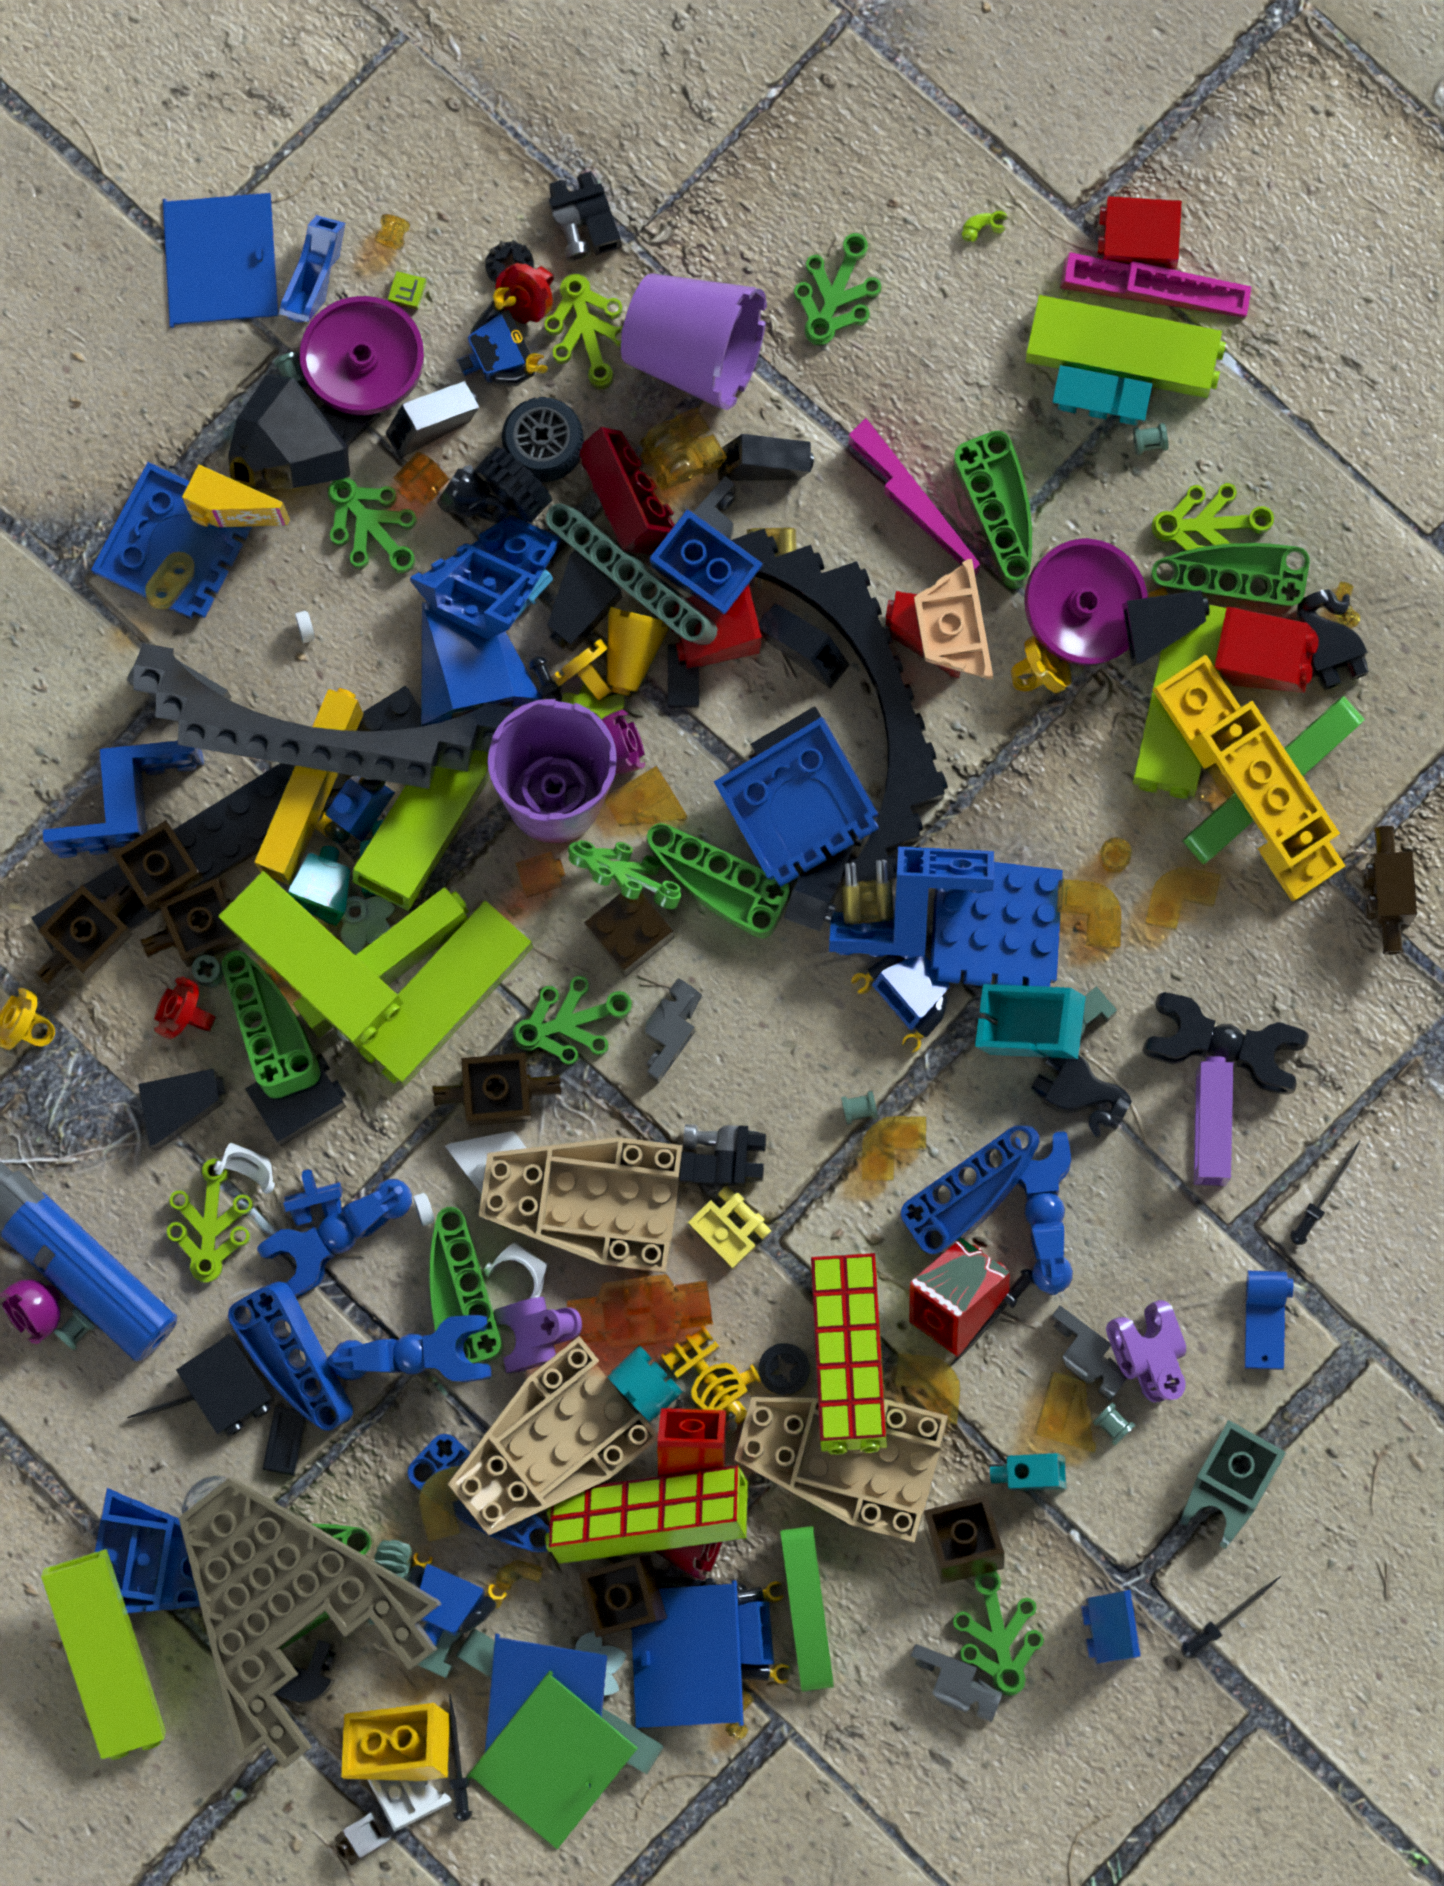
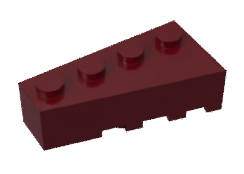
[579,427,675,555]

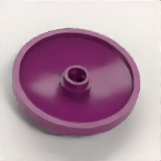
[300,296,424,415]
[1024,538,1148,665]

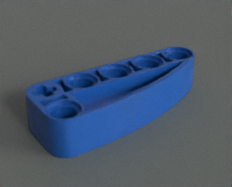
[901,1126,1040,1254]
[228,1281,353,1431]
[408,1434,550,1554]

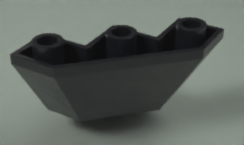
[228,374,350,489]

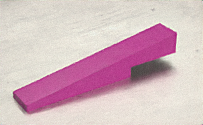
[1060,252,1252,318]
[848,418,980,576]

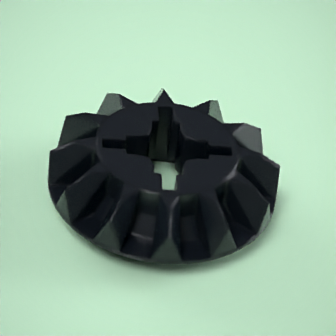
[485,240,534,285]
[758,1343,810,1395]

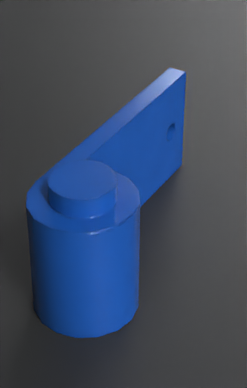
[1245,1270,1293,1370]

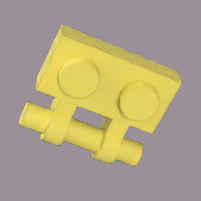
[688,1186,772,1269]

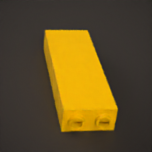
[254,688,363,885]

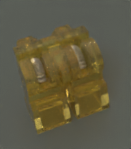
[639,407,727,490]

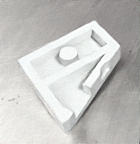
[445,1131,526,1194]
[368,1780,452,1832]

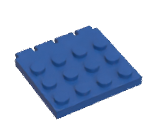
[91,462,253,620]
[714,717,879,887]
[930,862,1063,987]

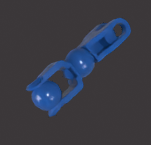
[1016,1131,1073,1295]
[257,1179,412,1298]
[327,1315,491,1382]

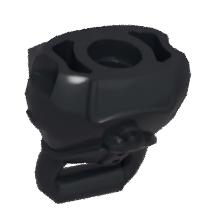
[437,465,510,523]

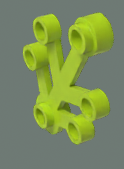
[544,274,623,389]
[1151,483,1274,551]
[167,1158,253,1283]

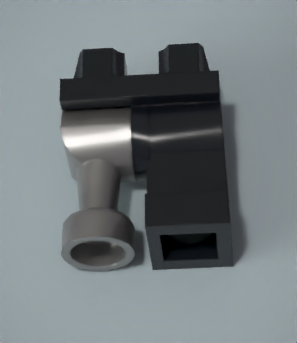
[548,171,622,262]
[680,1124,767,1187]

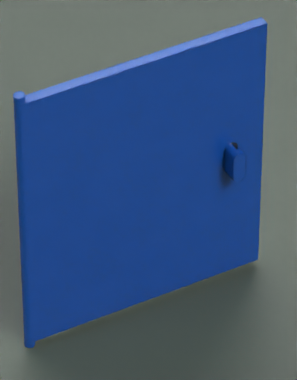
[162,193,279,328]
[632,1580,744,1728]
[485,1634,608,1788]

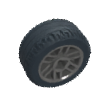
[501,397,584,482]

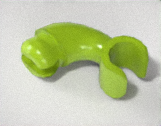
[962,210,1007,242]

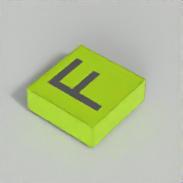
[388,271,427,310]

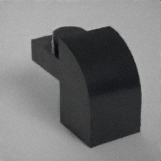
[274,1640,336,1702]

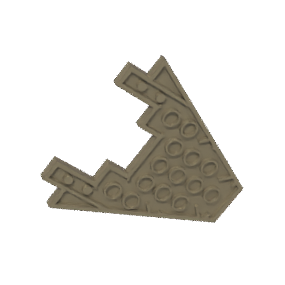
[179,1477,441,1769]

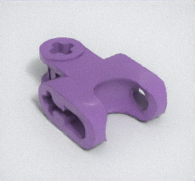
[493,1297,582,1373]
[1106,1300,1186,1403]

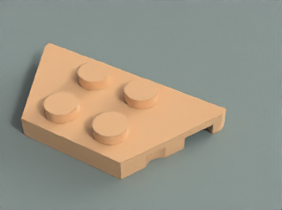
[914,559,993,679]

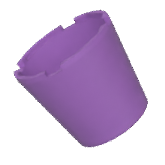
[621,273,767,410]
[488,699,616,843]

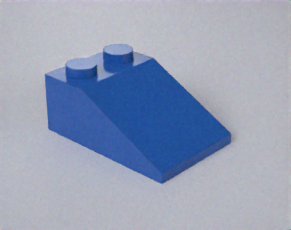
[649,509,763,614]
[1081,1590,1141,1664]

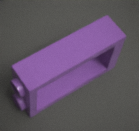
[1193,1056,1233,1186]

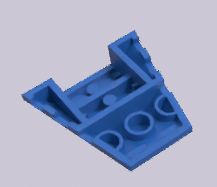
[410,515,561,639]
[421,602,543,727]
[94,1488,201,1613]

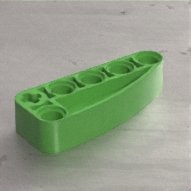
[954,430,1032,589]
[1150,543,1310,607]
[647,823,790,939]
[222,950,321,1098]
[430,1207,504,1364]
[780,1526,834,1692]

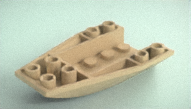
[479,1137,683,1273]
[448,1336,658,1536]
[734,1397,948,1543]

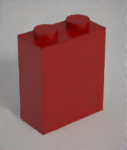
[1097,196,1182,270]

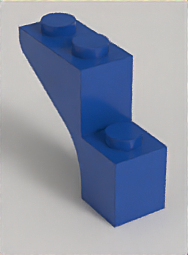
[279,215,346,322]

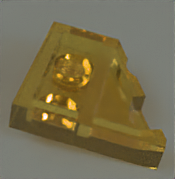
[604,766,688,827]
[1034,1372,1096,1453]

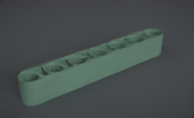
[546,504,717,645]
[456,1628,664,1775]

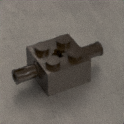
[1362,826,1417,955]
[140,878,244,967]
[35,881,137,986]
[432,1052,562,1127]

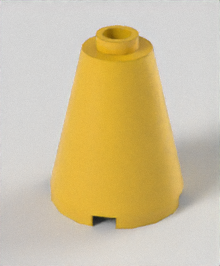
[607,607,669,696]

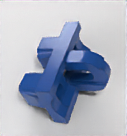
[283,1169,343,1226]

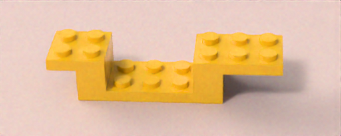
[1152,655,1345,901]

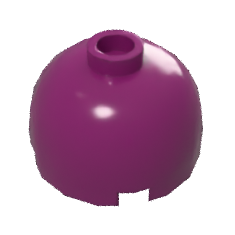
[601,709,645,775]
[0,1279,61,1344]

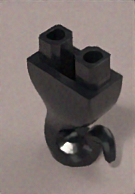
[1297,589,1369,690]
[1030,1055,1132,1138]

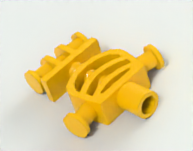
[660,1324,761,1427]

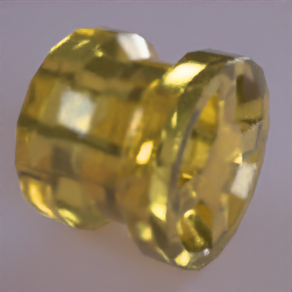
[374,214,411,250]
[1099,837,1132,873]

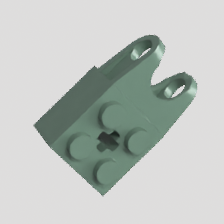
[1180,1420,1287,1549]

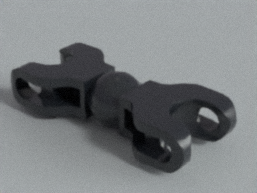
[1142,992,1309,1095]

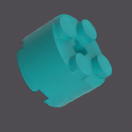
[607,1345,683,1422]

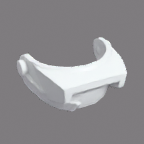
[214,1143,275,1194]
[483,1242,548,1299]

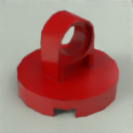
[495,263,555,324]
[154,976,216,1039]

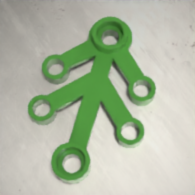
[794,233,881,346]
[328,478,417,573]
[568,840,681,909]
[513,976,632,1066]
[953,1571,1044,1696]

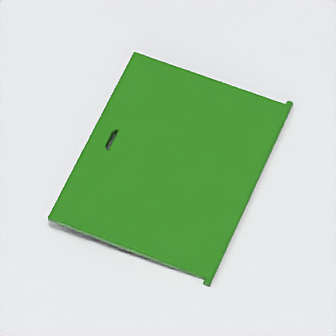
[467,1671,638,1849]

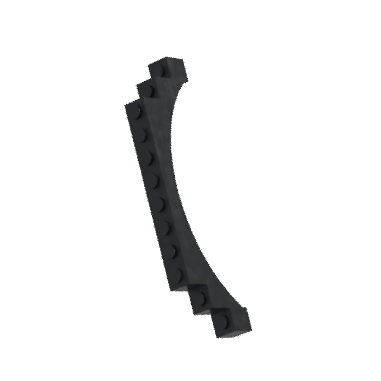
[731,528,948,895]
[133,643,515,789]

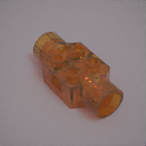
[566,1274,713,1351]

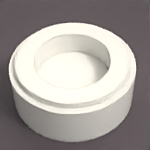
[295,611,315,644]
[413,1193,435,1226]

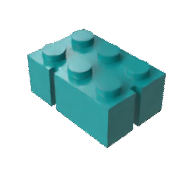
[1052,365,1153,426]
[975,984,1086,1059]

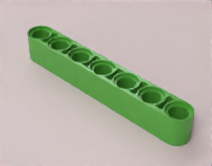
[1182,696,1365,865]

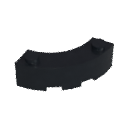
[784,831,865,931]

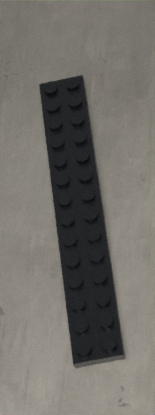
[31,685,421,972]

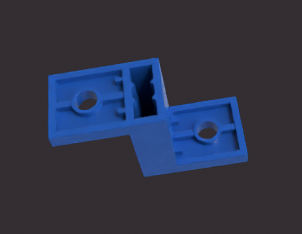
[42,740,204,858]
[829,846,994,959]

